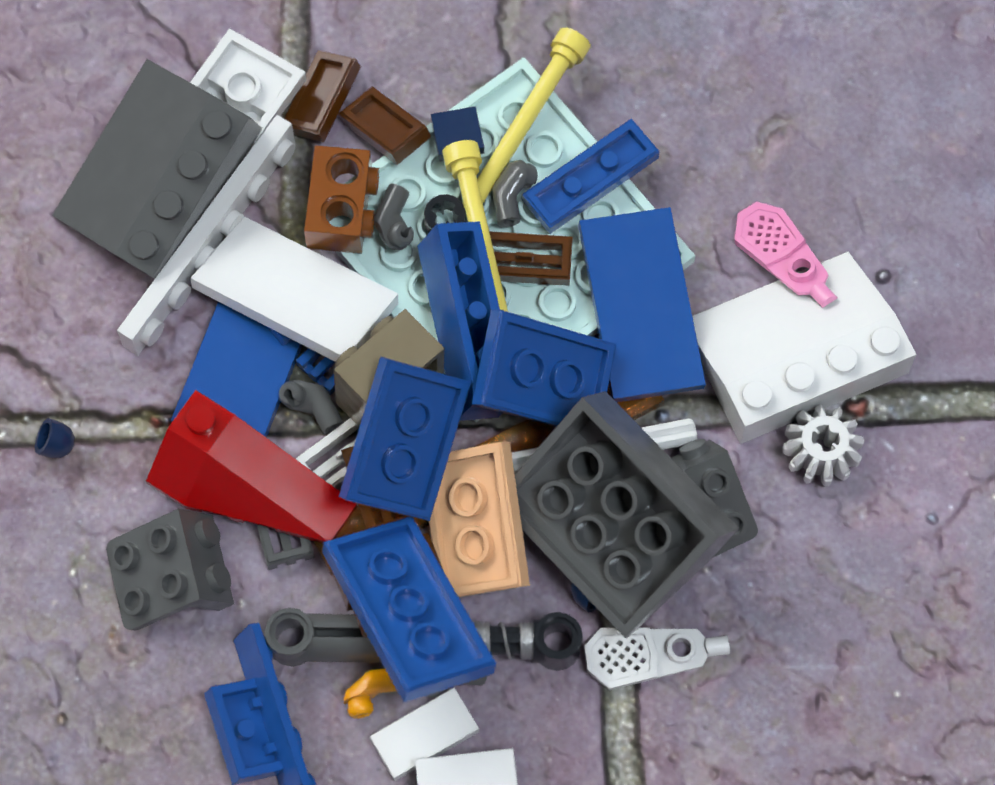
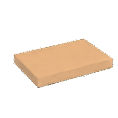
[429,442,530,597]

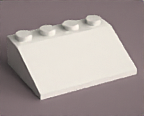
[692,252,917,444]

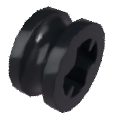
[424,194,466,233]

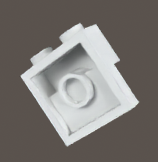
[190,28,306,152]

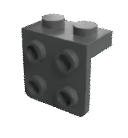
[671,439,758,557]
[106,509,234,631]

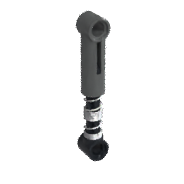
[265,608,583,671]

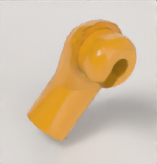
[343,668,397,719]

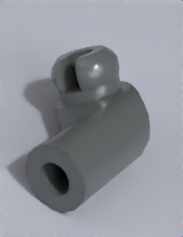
[492,160,538,227]
[374,184,414,250]
[279,380,344,434]

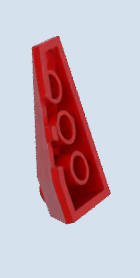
[146,390,357,543]

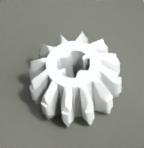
[782,404,864,487]

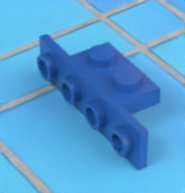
[204,623,316,785]

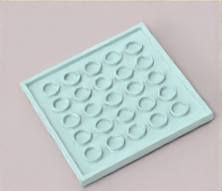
[329,57,695,423]

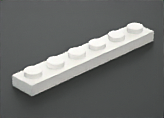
[117,115,296,356]

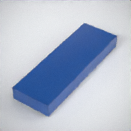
[522,118,660,234]

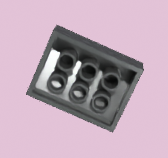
[52,59,262,279]
[515,391,739,638]

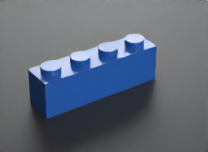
[417,221,503,421]

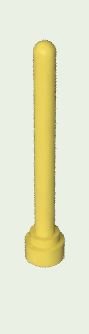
[462,27,591,213]
[442,140,508,312]

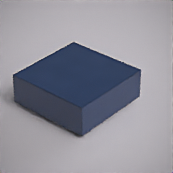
[431,106,484,162]

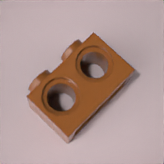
[304,145,379,254]

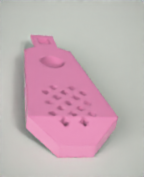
[734,201,837,308]

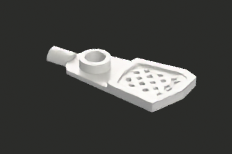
[584,628,730,690]

